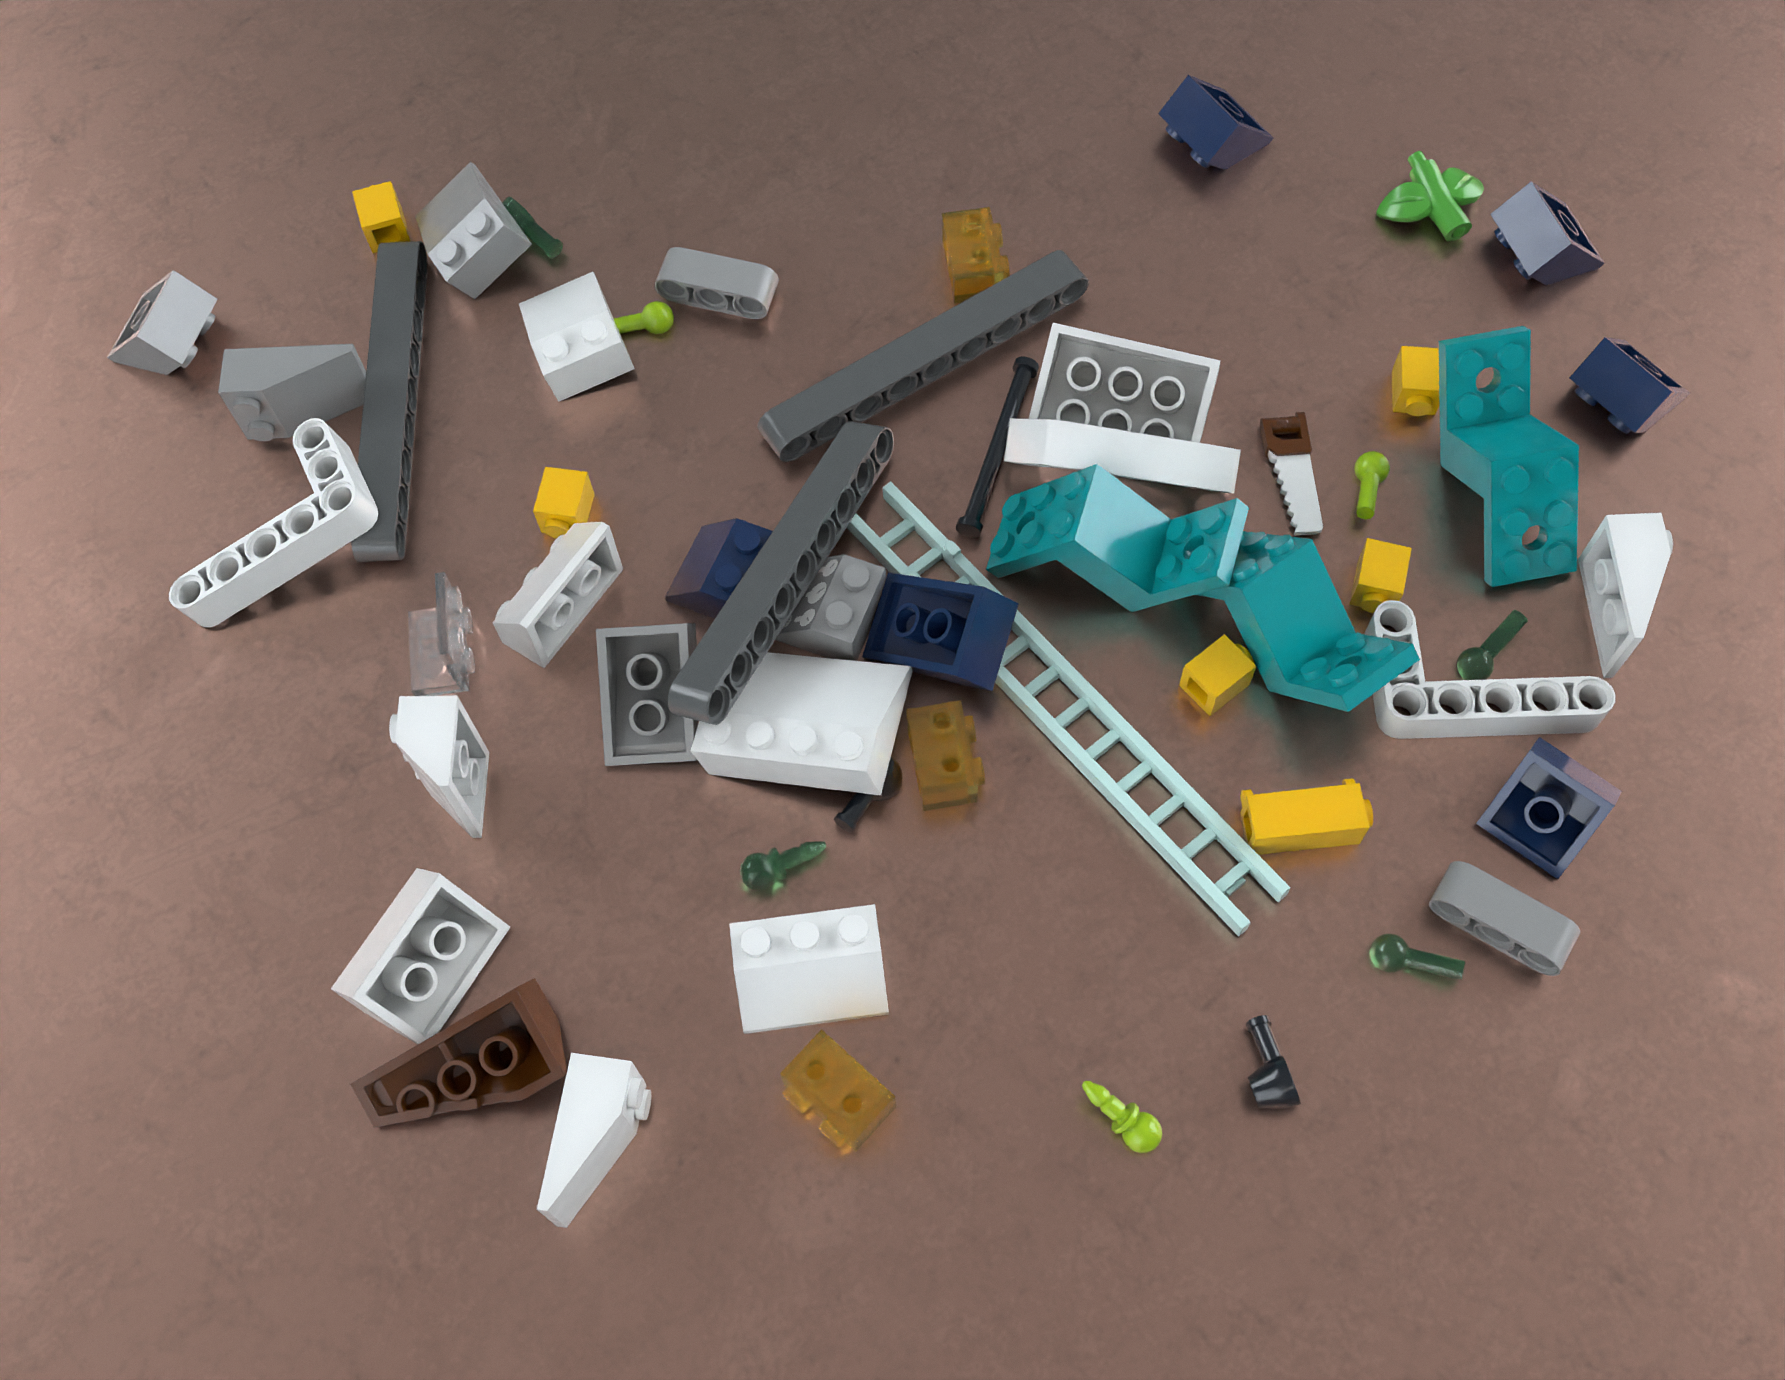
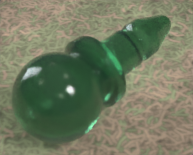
[740,841,826,890]

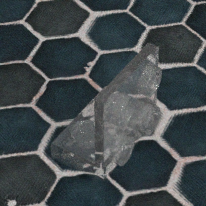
[408,572,475,696]

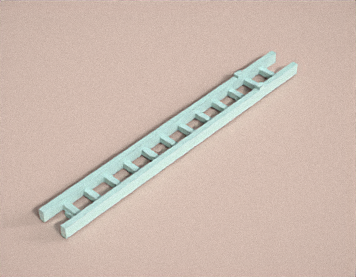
[846,481,1291,937]

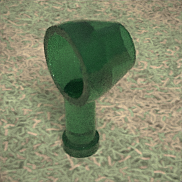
[502,196,563,259]

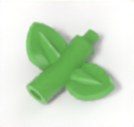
[1376,151,1484,241]

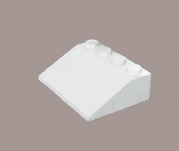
[1029,323,1221,488]
[690,652,913,795]

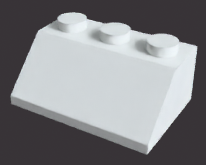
[493,522,623,668]
[389,695,489,838]
[331,868,510,1045]
[729,904,889,1034]

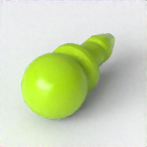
[1082,1081,1162,1153]

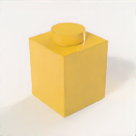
[352,181,411,253]
[1392,346,1440,416]
[533,467,595,538]
[1349,538,1412,613]
[1179,634,1256,716]

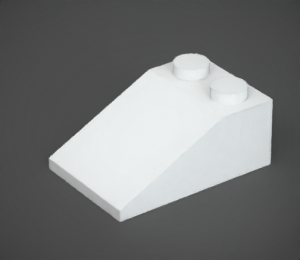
[519,272,635,402]
[1578,513,1673,678]
[537,1053,651,1228]

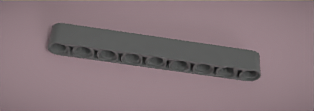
[351,241,428,562]
[757,250,1089,462]
[668,421,894,725]

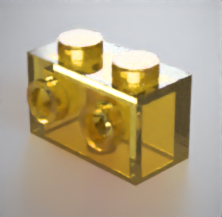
[942,207,1010,304]
[906,700,985,811]
[780,1029,896,1151]

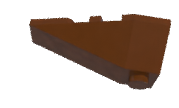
[350,978,567,1127]

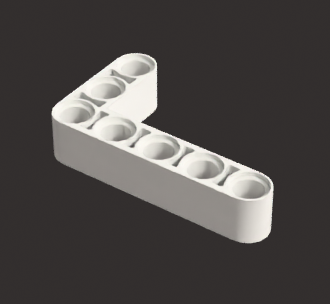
[169,418,378,627]
[1004,418,1241,494]
[1365,600,1615,739]

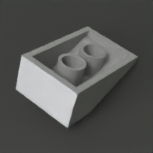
[415,162,532,299]
[218,344,366,441]
[596,623,698,766]

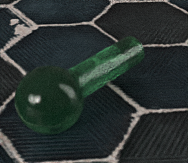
[1457,610,1528,680]
[1370,933,1466,981]

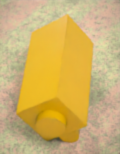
[1240,778,1374,855]

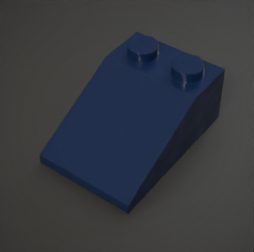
[862,572,1019,691]

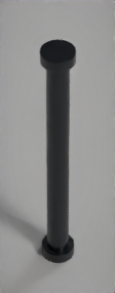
[956,356,1039,538]

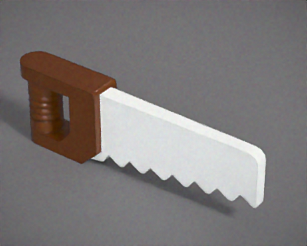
[1260,412,1323,536]

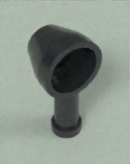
[834,757,902,833]
[1246,1015,1301,1109]

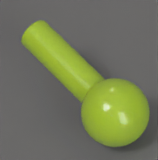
[613,301,674,334]
[1354,451,1390,520]

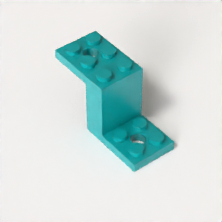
[1439,326,1579,587]
[986,464,1249,612]
[1196,531,1420,712]

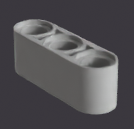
[654,247,779,319]
[1429,861,1581,976]

